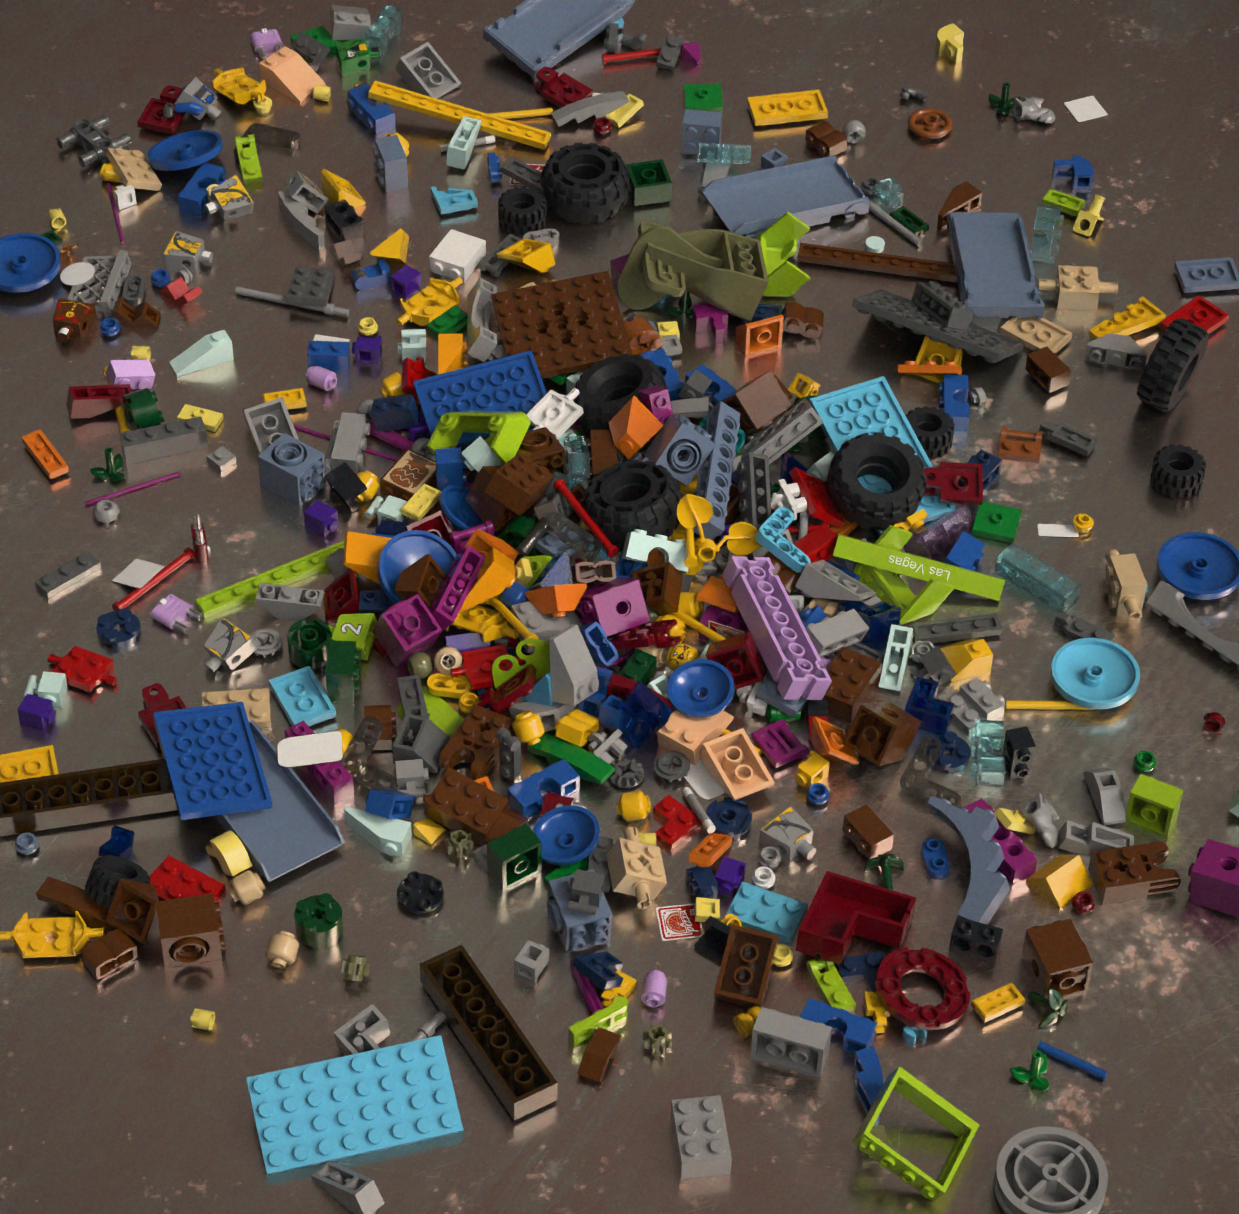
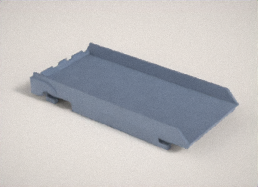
[483,0,635,80]
[701,155,870,238]
[947,212,1045,320]
[215,720,345,882]

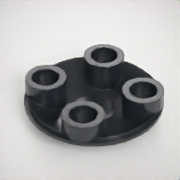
[397,871,444,914]

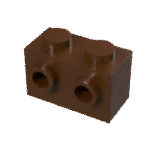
[1025,347,1071,393]
[842,804,894,860]

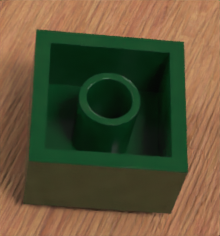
[626,159,672,206]
[325,640,362,704]
[487,824,542,891]

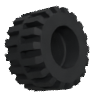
[498,187,546,236]
[905,406,954,459]
[1150,444,1206,498]
[85,856,150,909]

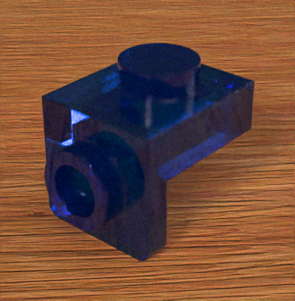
[98,825,135,858]

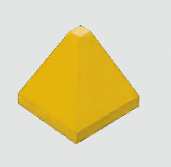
[413,818,446,845]

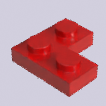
[653,794,702,851]

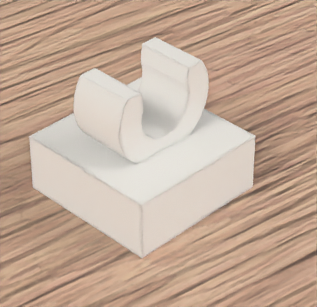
[114,185,137,210]

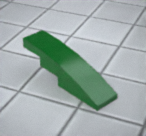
[527,733,615,784]

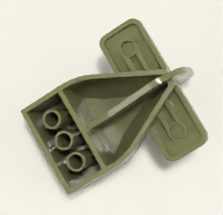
[618,220,768,321]

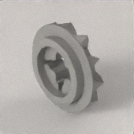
[250,629,283,658]

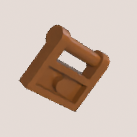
[998,427,1042,463]

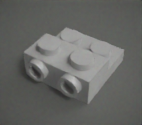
[941,677,1005,735]

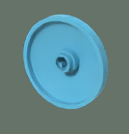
[1050,638,1140,709]

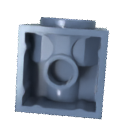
[644,413,716,486]
[258,433,326,507]
[547,869,612,953]

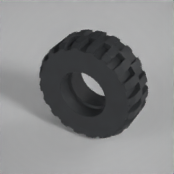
[1137,318,1209,412]

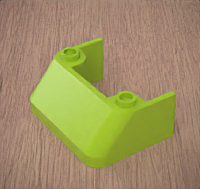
[755,211,810,298]
[427,411,531,465]
[854,525,954,626]

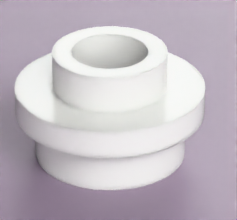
[752,867,775,889]

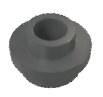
[861,177,880,195]

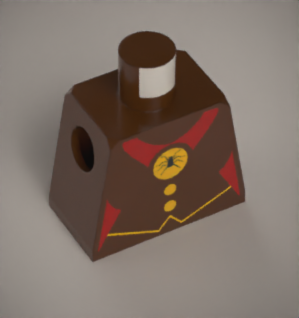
[53,298,97,342]

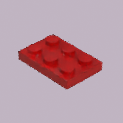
[1159,295,1229,334]
[789,467,845,528]
[149,855,226,903]

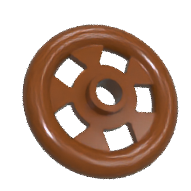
[908,108,953,139]

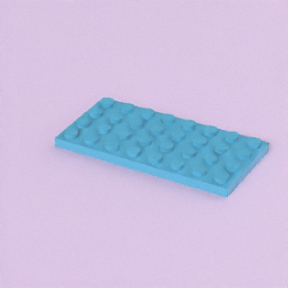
[809,376,956,537]
[246,1035,463,1176]

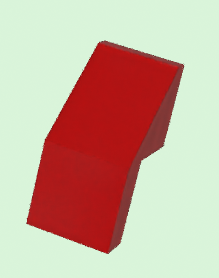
[158,277,203,306]

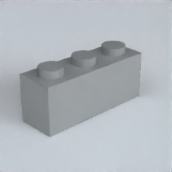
[331,412,371,474]
[805,609,870,658]

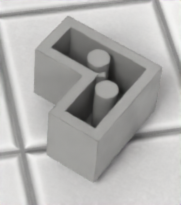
[333,1004,391,1056]

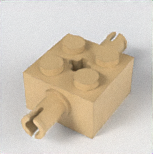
[1037,265,1118,311]
[1103,550,1147,621]
[606,827,667,909]

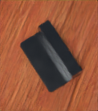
[324,462,367,513]
[694,916,731,964]

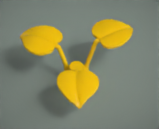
[677,494,763,575]

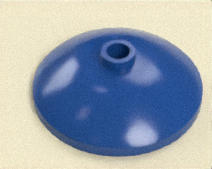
[439,485,483,530]
[667,659,735,718]
[532,805,600,865]

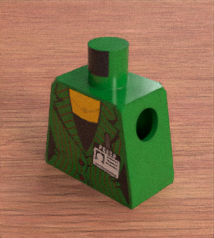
[335,39,379,76]

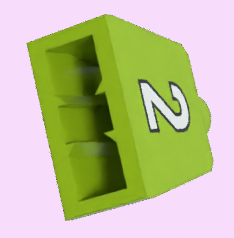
[328,613,377,660]

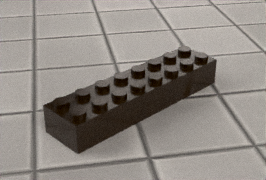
[0,759,177,836]
[419,945,558,1121]

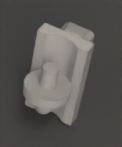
[588,729,628,764]

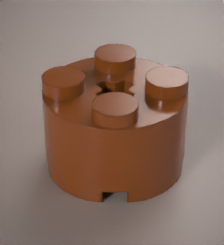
[623,316,663,356]

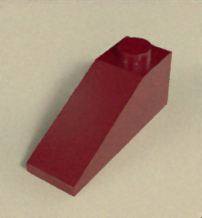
[66,384,132,419]

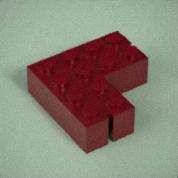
[795,871,917,964]

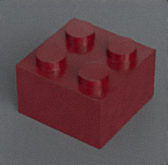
[706,631,767,690]

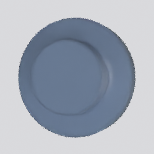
[15,833,39,855]

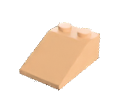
[259,46,326,103]
[657,710,734,766]
[700,728,775,801]

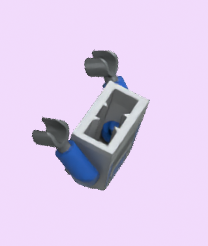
[163,77,221,120]

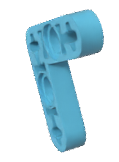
[755,507,811,573]

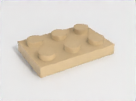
[106,148,162,191]
[1000,316,1073,354]
[202,688,271,728]

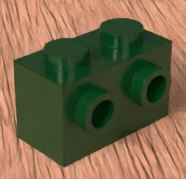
[616,649,657,686]

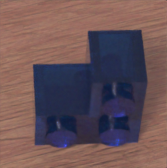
[838,600,901,643]
[905,676,954,735]
[619,681,673,750]

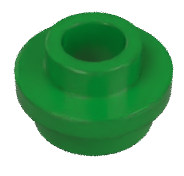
[1133,751,1156,772]

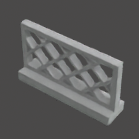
[67,250,132,317]
[740,398,823,464]

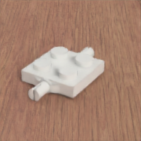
[526,388,584,440]

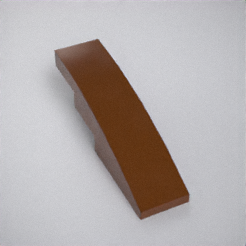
[36,877,118,931]

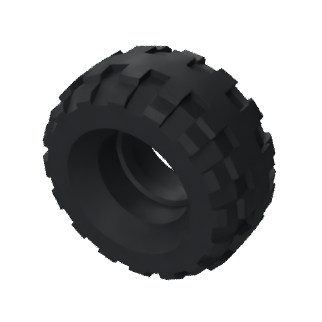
[541,143,629,225]
[573,354,670,435]
[827,432,926,530]
[583,460,682,551]

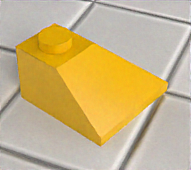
[496,238,556,273]
[940,638,993,683]

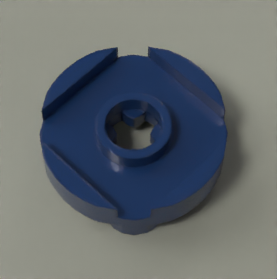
[96,608,141,648]
[925,731,971,774]
[706,797,752,840]

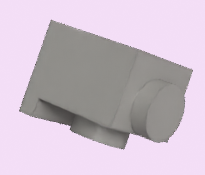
[514,940,549,984]

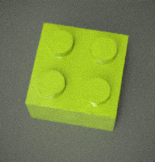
[1126,774,1184,838]

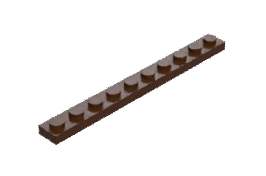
[797,243,957,282]

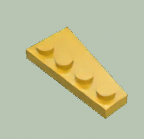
[1089,296,1166,340]

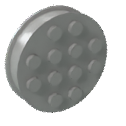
[994,1126,1108,1214]

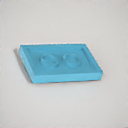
[269,666,337,726]
[726,882,808,944]

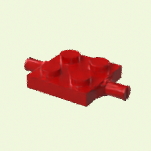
[402,357,437,411]
[450,644,526,690]
[47,646,118,692]

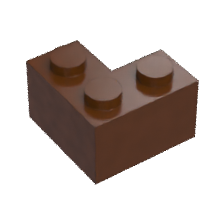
[632,562,683,616]

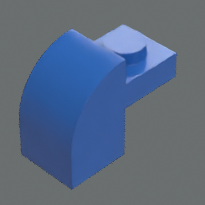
[1052,155,1094,190]
[578,666,613,718]
[598,695,636,734]

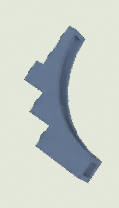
[927,796,1010,925]

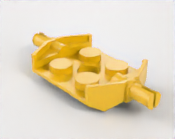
[212,67,266,104]
[396,276,463,326]
[446,605,519,643]
[0,911,104,958]

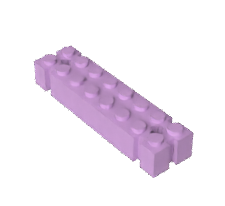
[722,556,832,700]

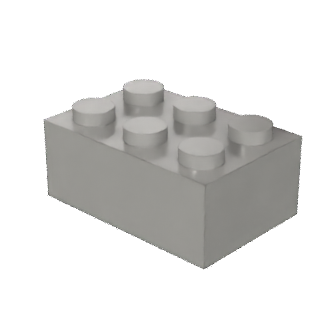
[750,1007,832,1079]
[671,1095,732,1180]

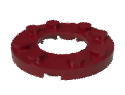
[875,947,970,1030]

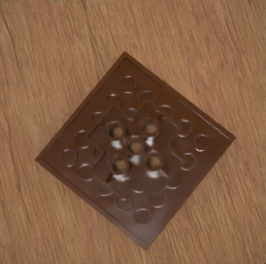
[491,271,633,378]

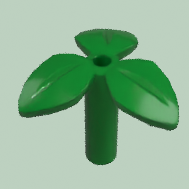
[1010,1050,1050,1091]

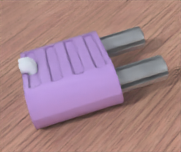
[250,28,283,59]
[151,594,202,633]

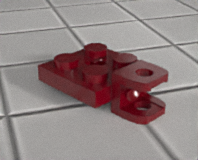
[534,67,593,108]
[137,85,186,135]
[923,462,983,505]
[611,619,682,650]
[474,663,537,714]
[138,683,186,749]

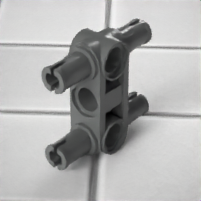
[56,115,131,167]

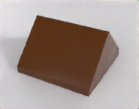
[106,879,159,943]

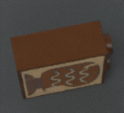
[380,449,436,501]

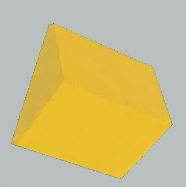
[321,169,366,209]
[370,228,409,264]
[915,336,963,384]
[1026,855,1093,910]

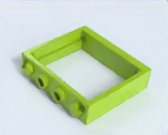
[852,1066,979,1201]

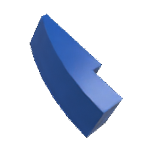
[853,1046,883,1126]

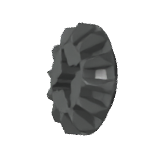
[654,751,690,783]
[608,757,644,788]

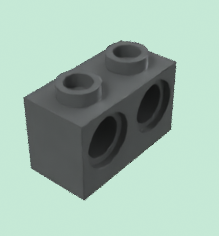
[534,491,574,531]

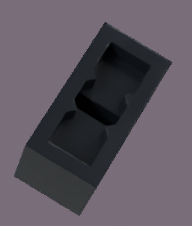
[324,199,365,242]
[1001,726,1036,780]
[949,916,1003,964]

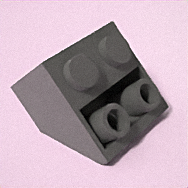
[392,713,450,774]

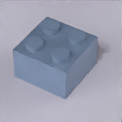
[681,109,723,156]
[373,135,408,192]

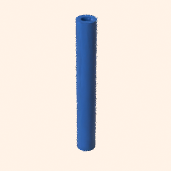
[1037,1041,1108,1081]

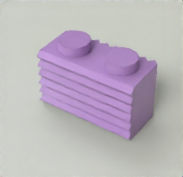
[107,360,155,390]

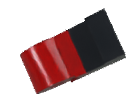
[807,699,828,741]

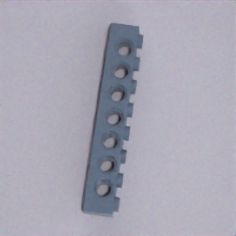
[694,401,740,540]

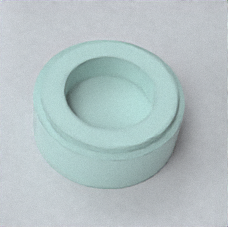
[865,236,885,253]

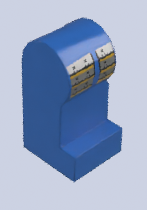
[351,259,391,290]

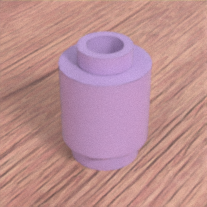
[306,366,337,391]
[641,970,667,1007]

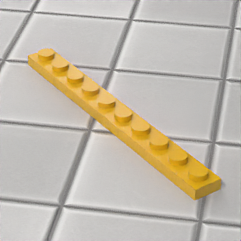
[368,81,551,150]

